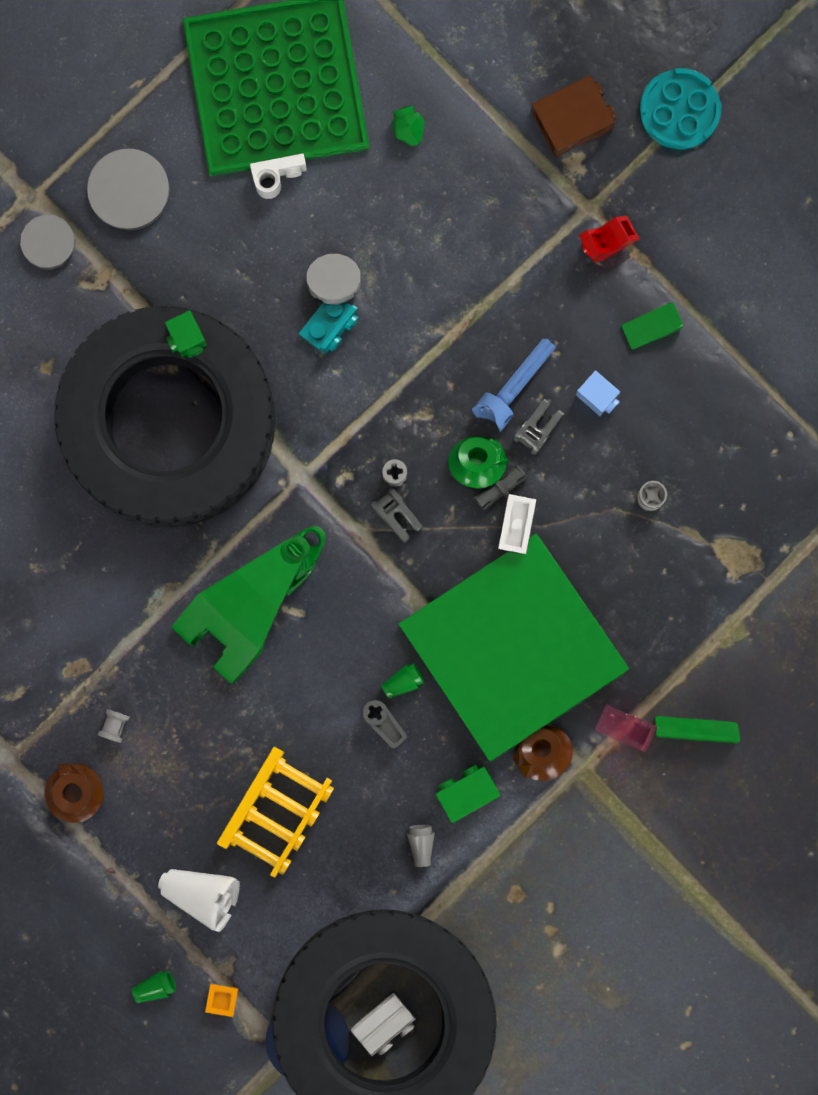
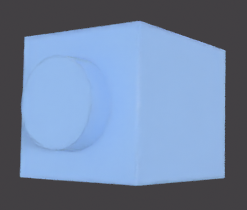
[576,370,620,416]

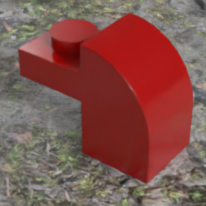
[578,215,640,263]

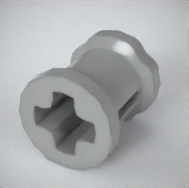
[382,459,407,487]
[97,709,130,743]

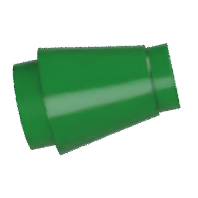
[381,663,425,699]
[132,971,176,1004]

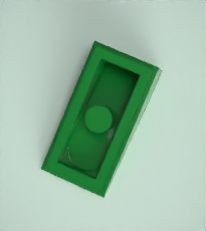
[621,302,683,350]

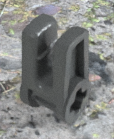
[513,399,564,456]
[370,487,423,544]
[362,700,407,748]

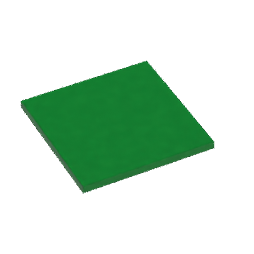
[182,0,369,176]
[399,533,630,762]

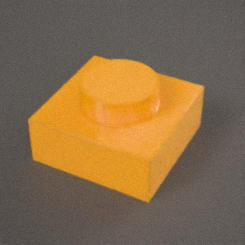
[205,983,239,1017]

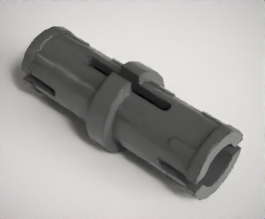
[474,464,528,511]

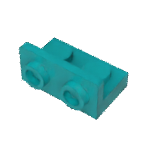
[299,302,359,355]

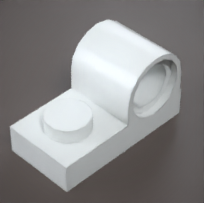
[250,153,307,199]
[498,494,536,554]

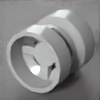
[637,481,667,511]

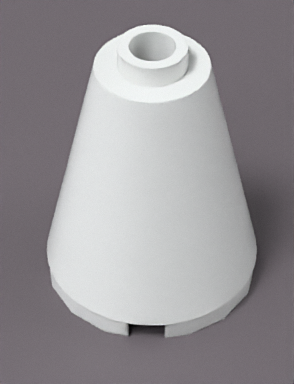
[158,869,240,932]

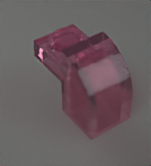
[595,705,658,753]

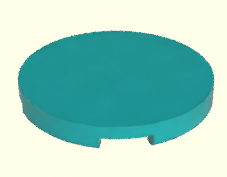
[640,68,721,150]

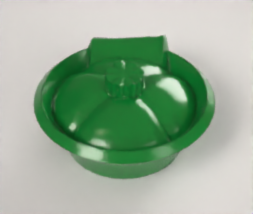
[448,436,509,488]

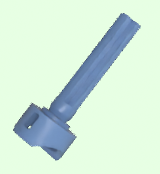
[472,339,556,432]

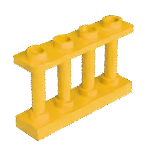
[217,747,334,878]

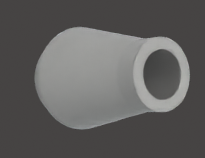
[407,825,435,867]

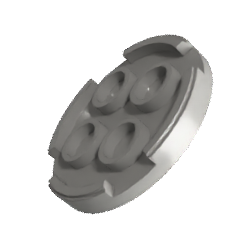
[87,149,170,231]

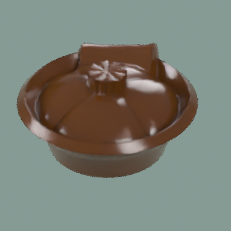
[512,725,573,781]
[45,763,103,823]

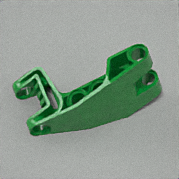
[171,525,326,685]

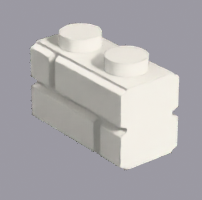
[350,992,415,1056]

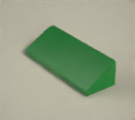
[653,716,740,744]

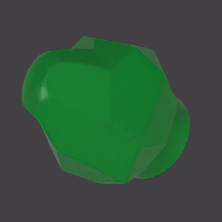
[391,105,425,146]

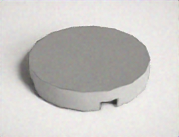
[20,215,76,270]
[307,254,361,305]

